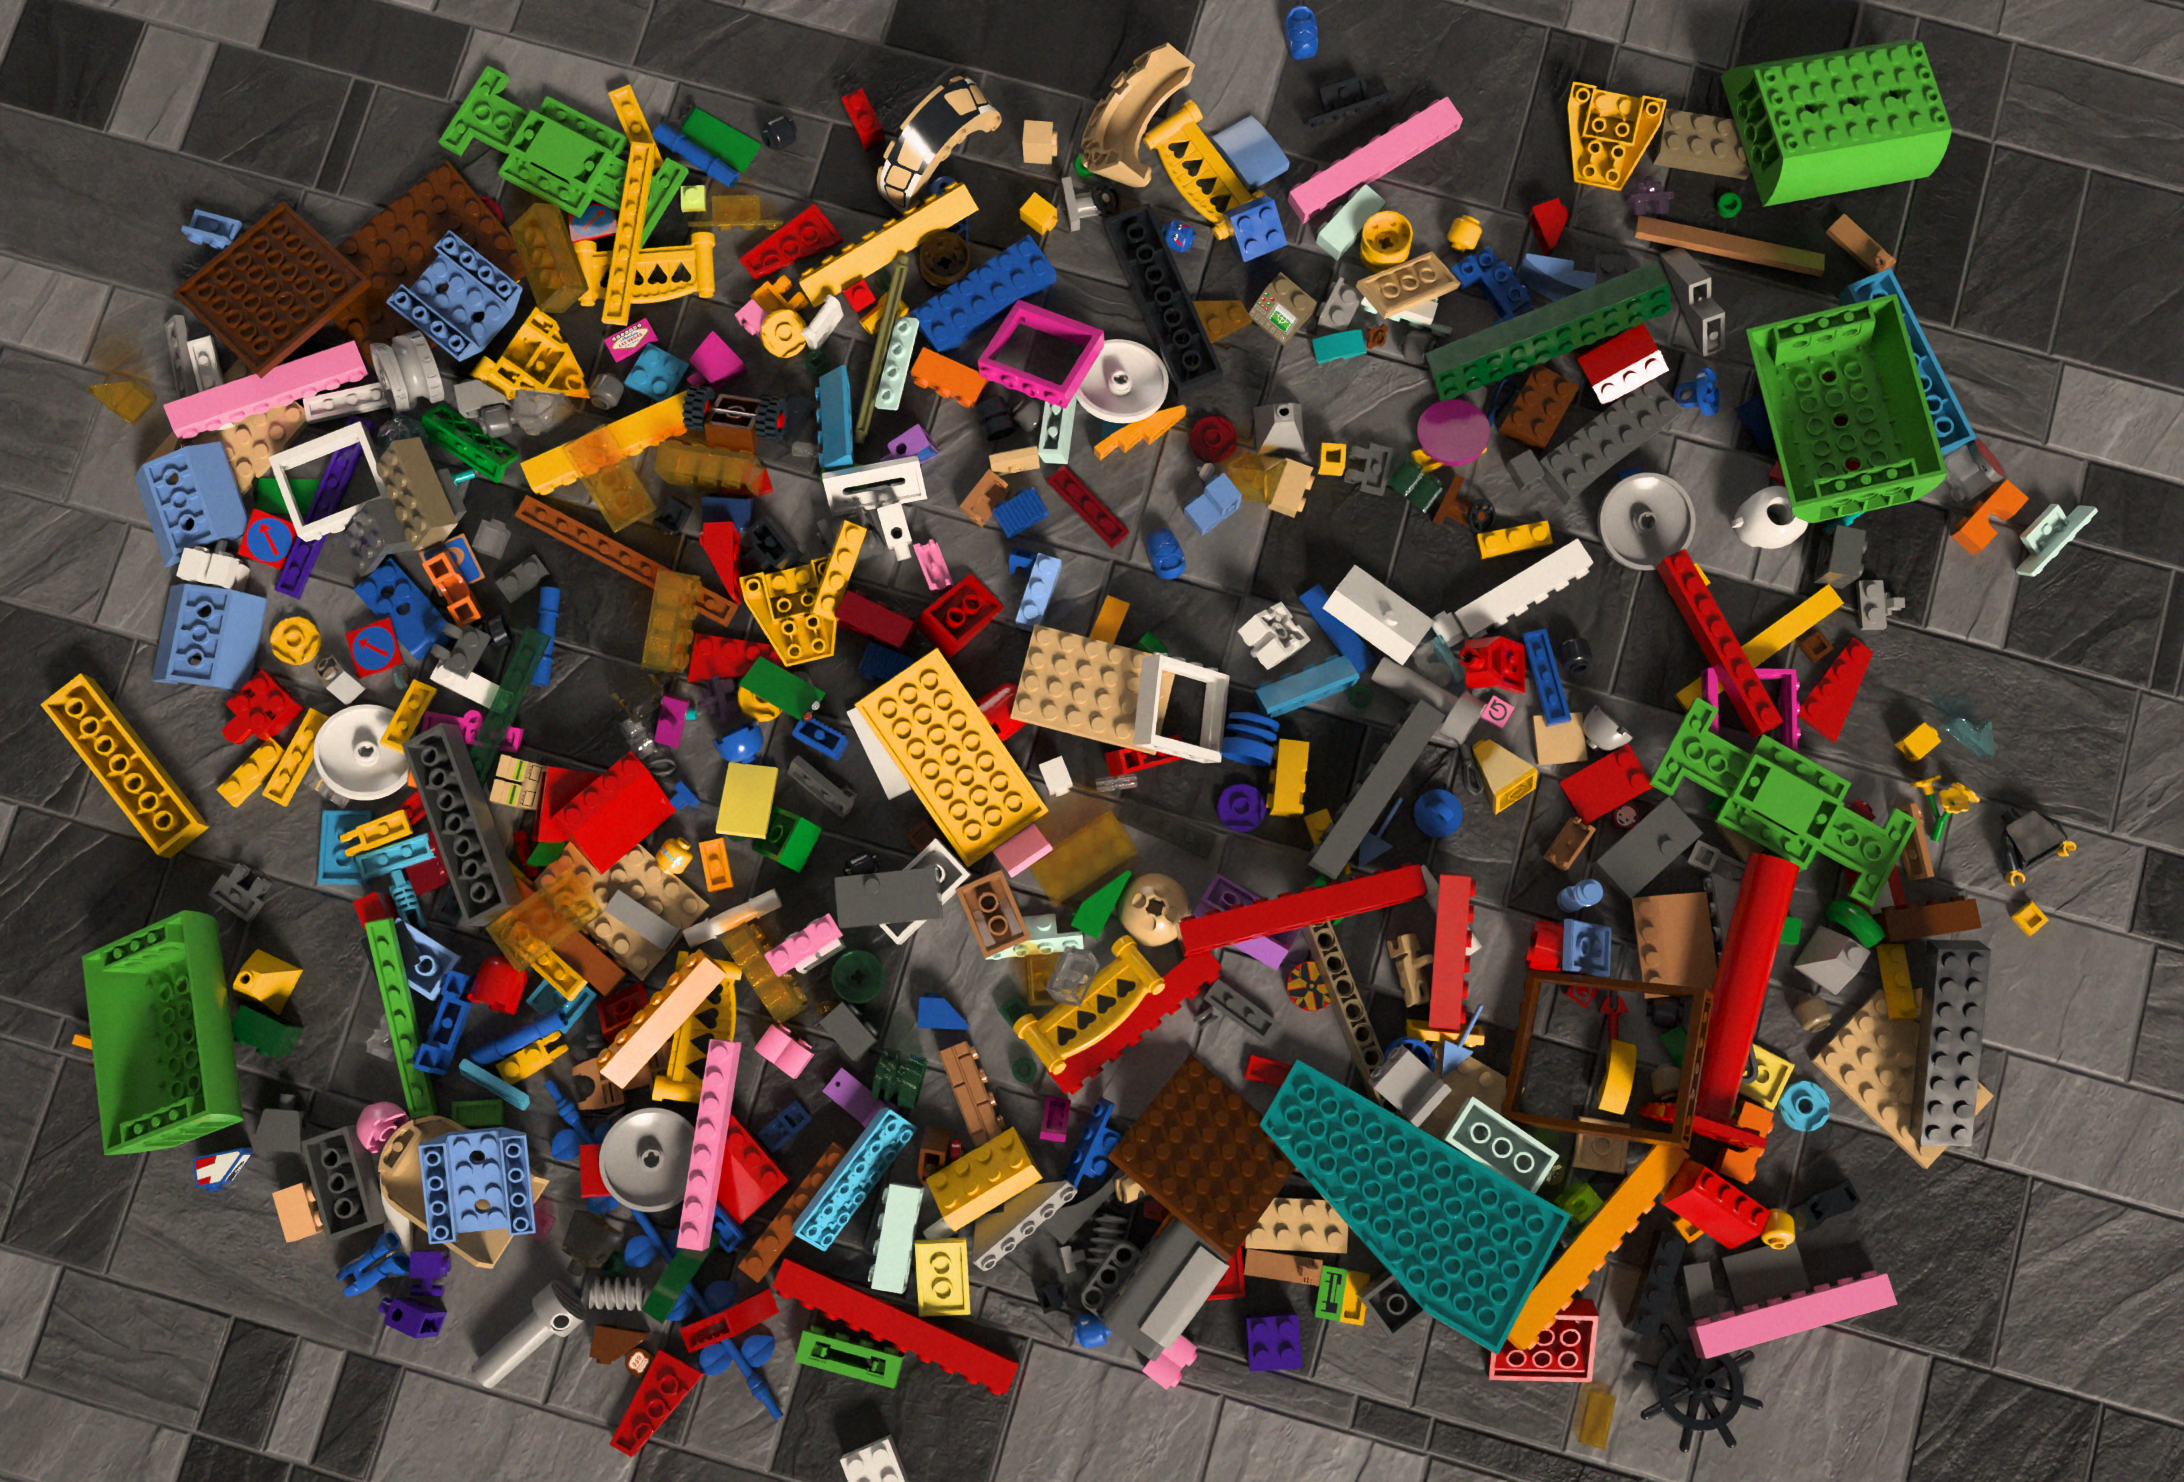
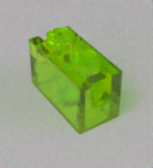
[1554,1181,1604,1223]

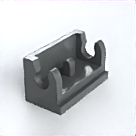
[1674,1261,1719,1318]

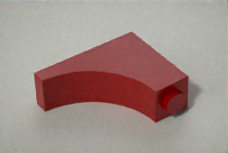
[679,1289,779,1353]

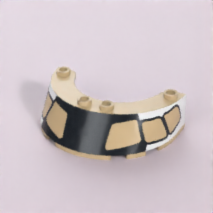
[877,76,1002,215]

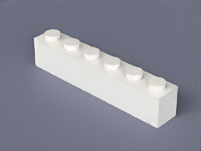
[1453,538,1594,640]

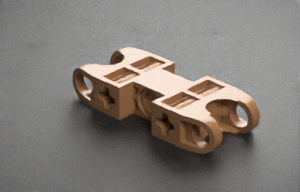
[571,1041,700,1110]

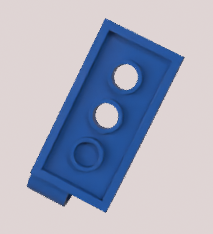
[353,558,454,661]

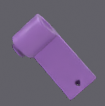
[822,1067,899,1128]

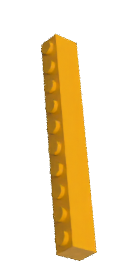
[1507,1144,1690,1351]

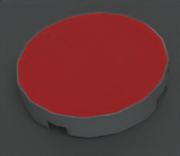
[1968,439,2006,483]

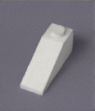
[430,659,514,715]

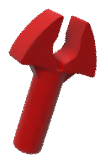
[1598,995,1628,1043]

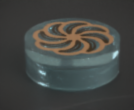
[392,665,412,690]

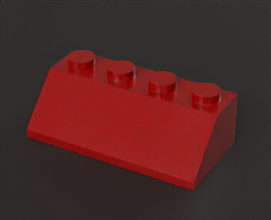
[1660,1158,1772,1250]

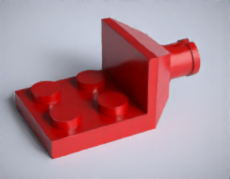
[1459,636,1526,694]

